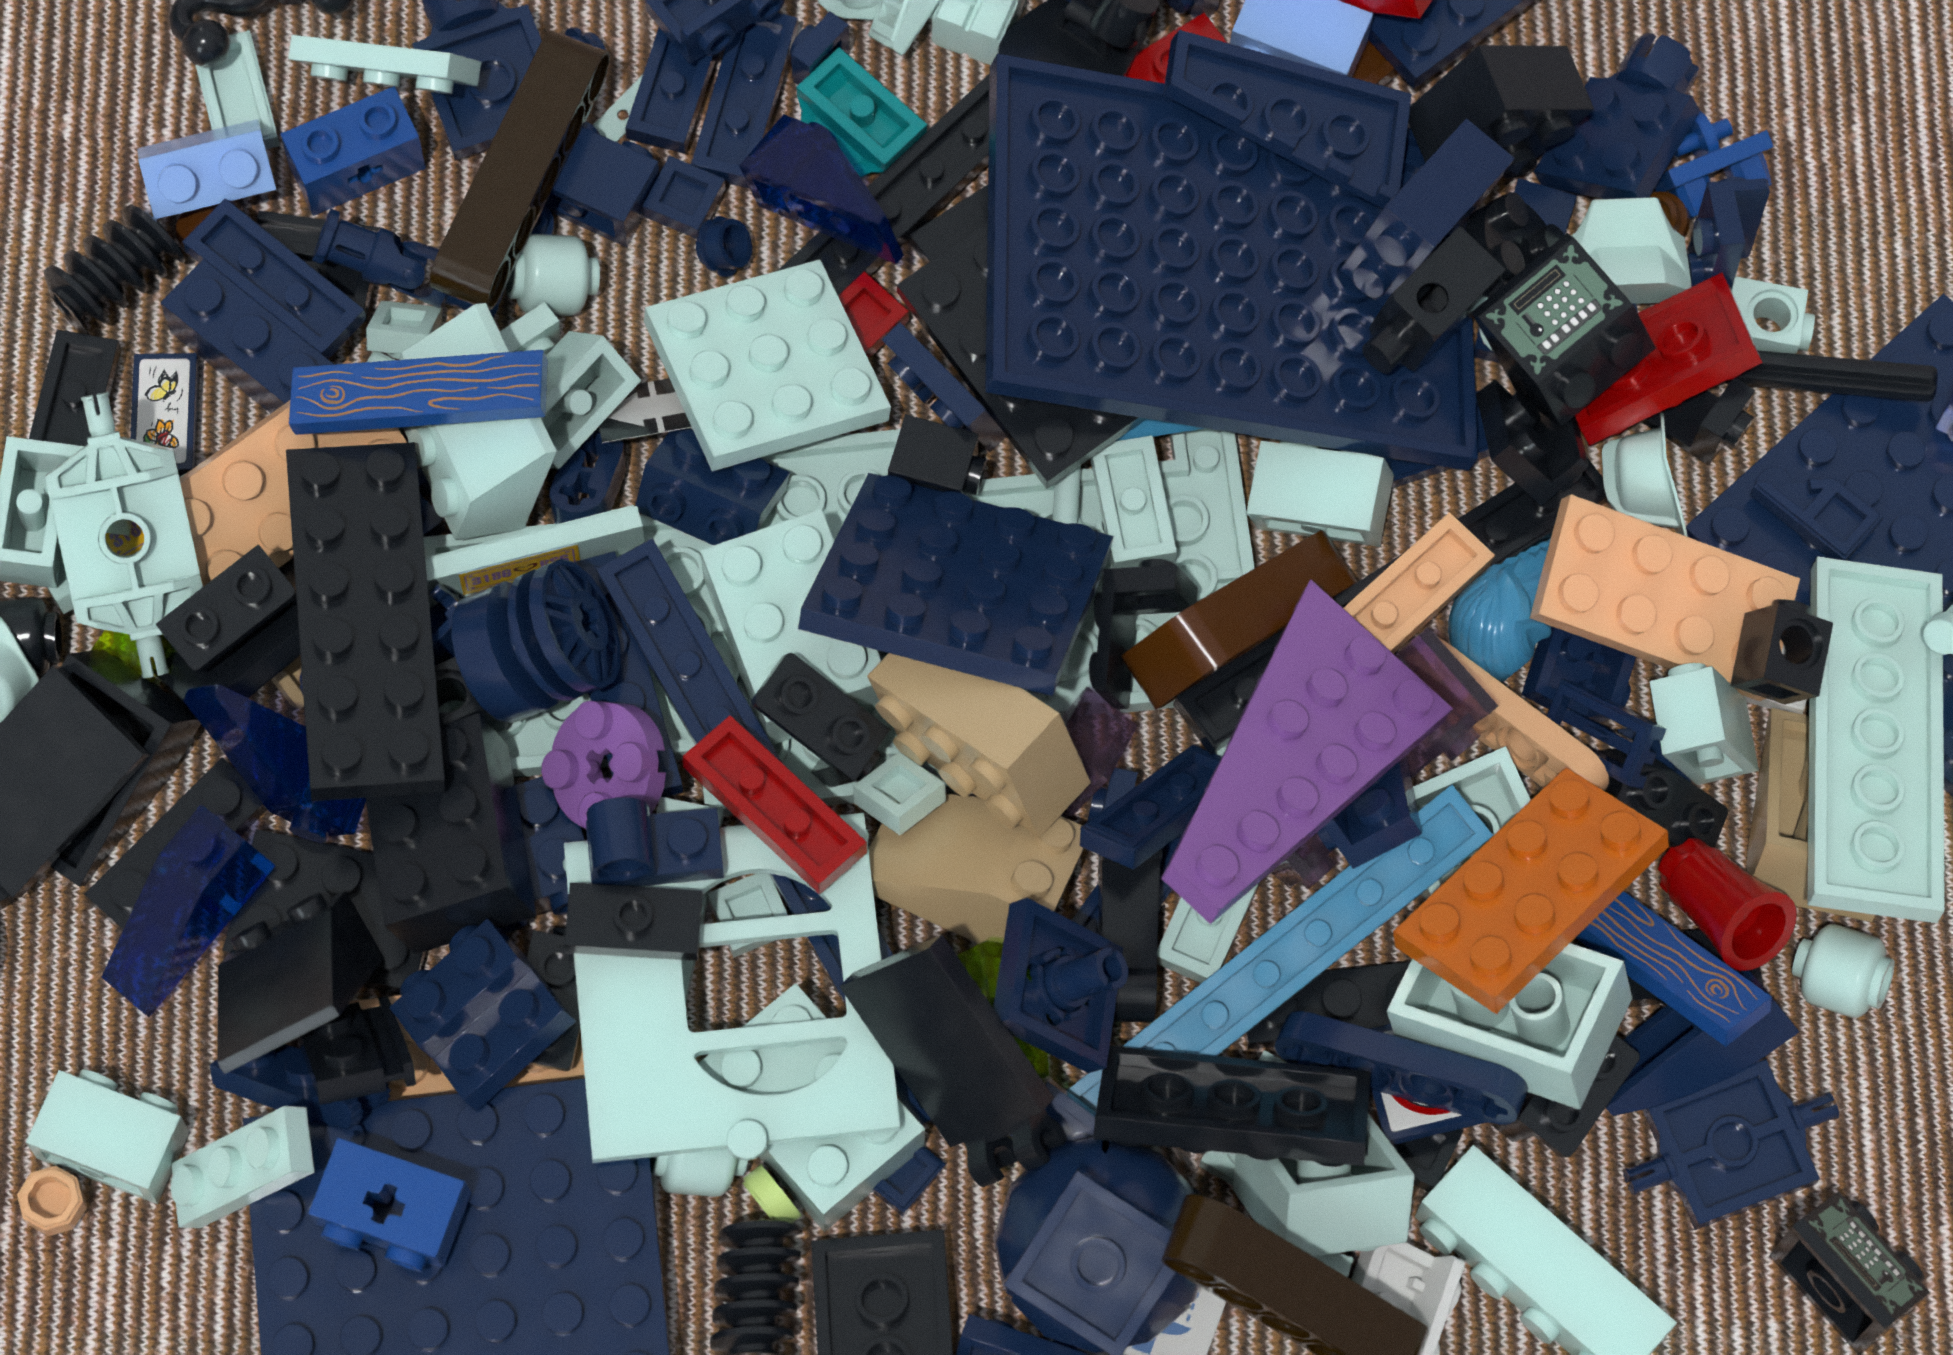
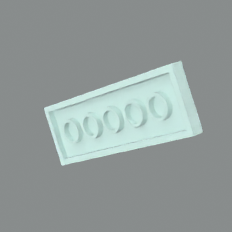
[1807,556,1945,923]

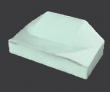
[1571,197,1692,304]

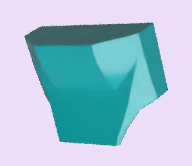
[796,47,928,186]

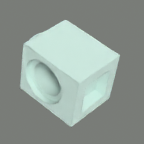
[1731,276,1815,354]

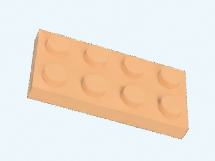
[180,360,420,586]
[1530,494,1800,701]

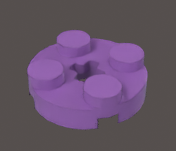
[541,701,666,828]

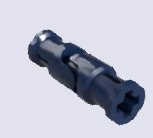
[312,209,505,319]

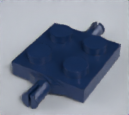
[1623,1059,1839,1230]

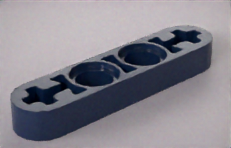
[1274,1011,1528,1125]

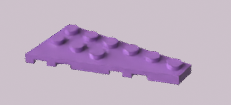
[1161,579,1453,925]

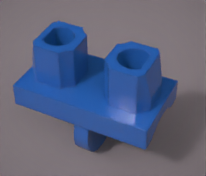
[1654,111,1774,219]

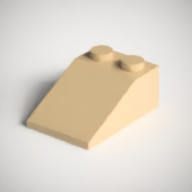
[1747,708,1875,922]
[868,794,1084,954]

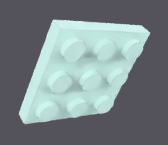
[644,259,891,471]

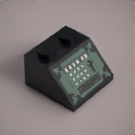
[1472,233,1656,427]
[1769,1191,1930,1355]

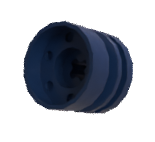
[451,559,621,723]

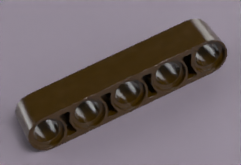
[430,31,610,310]
[1161,1194,1429,1355]

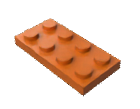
[1393,767,1669,1014]

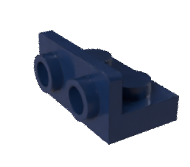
[1317,756,1422,869]

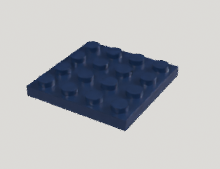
[798,473,1114,696]

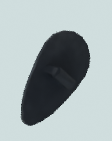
[997,0,1153,76]

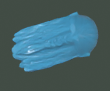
[1448,538,1552,682]

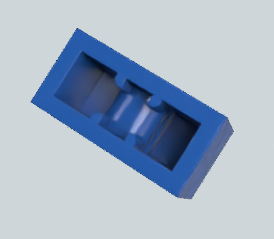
[280,86,426,216]
[308,1138,472,1272]

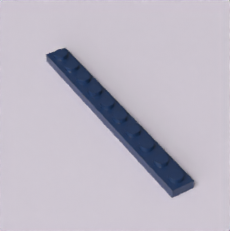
[596,538,932,1127]

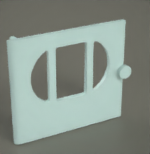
[563,813,901,1163]

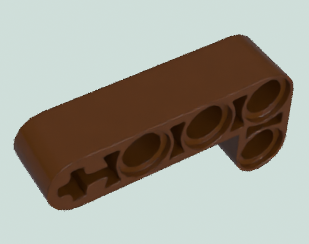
[1121,530,1358,710]

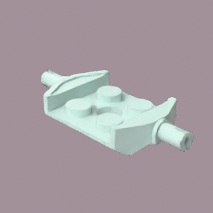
[45,392,204,678]

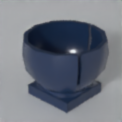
[993,1137,1200,1355]

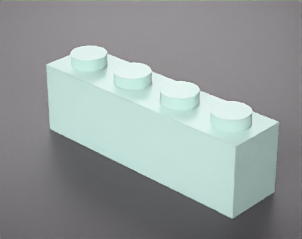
[1415,1145,1677,1355]

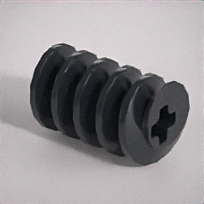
[44,204,185,335]
[710,1220,803,1355]

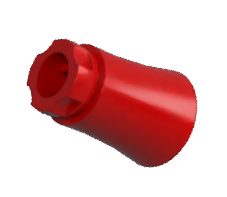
[1658,838,1797,971]

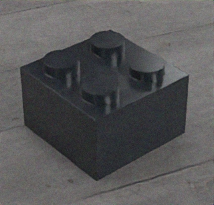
[1408,45,1594,179]

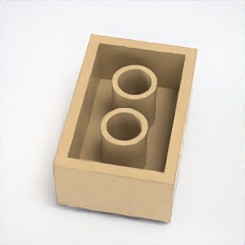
[867,653,1091,838]

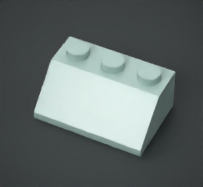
[399,303,557,541]

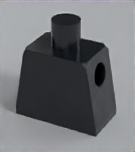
[1362,226,1506,374]

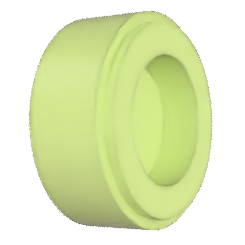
[742,1164,802,1223]

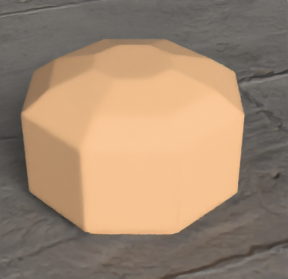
[17,1166,87,1236]

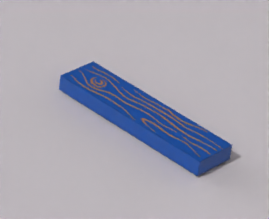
[289,350,548,435]
[1576,891,1772,1047]

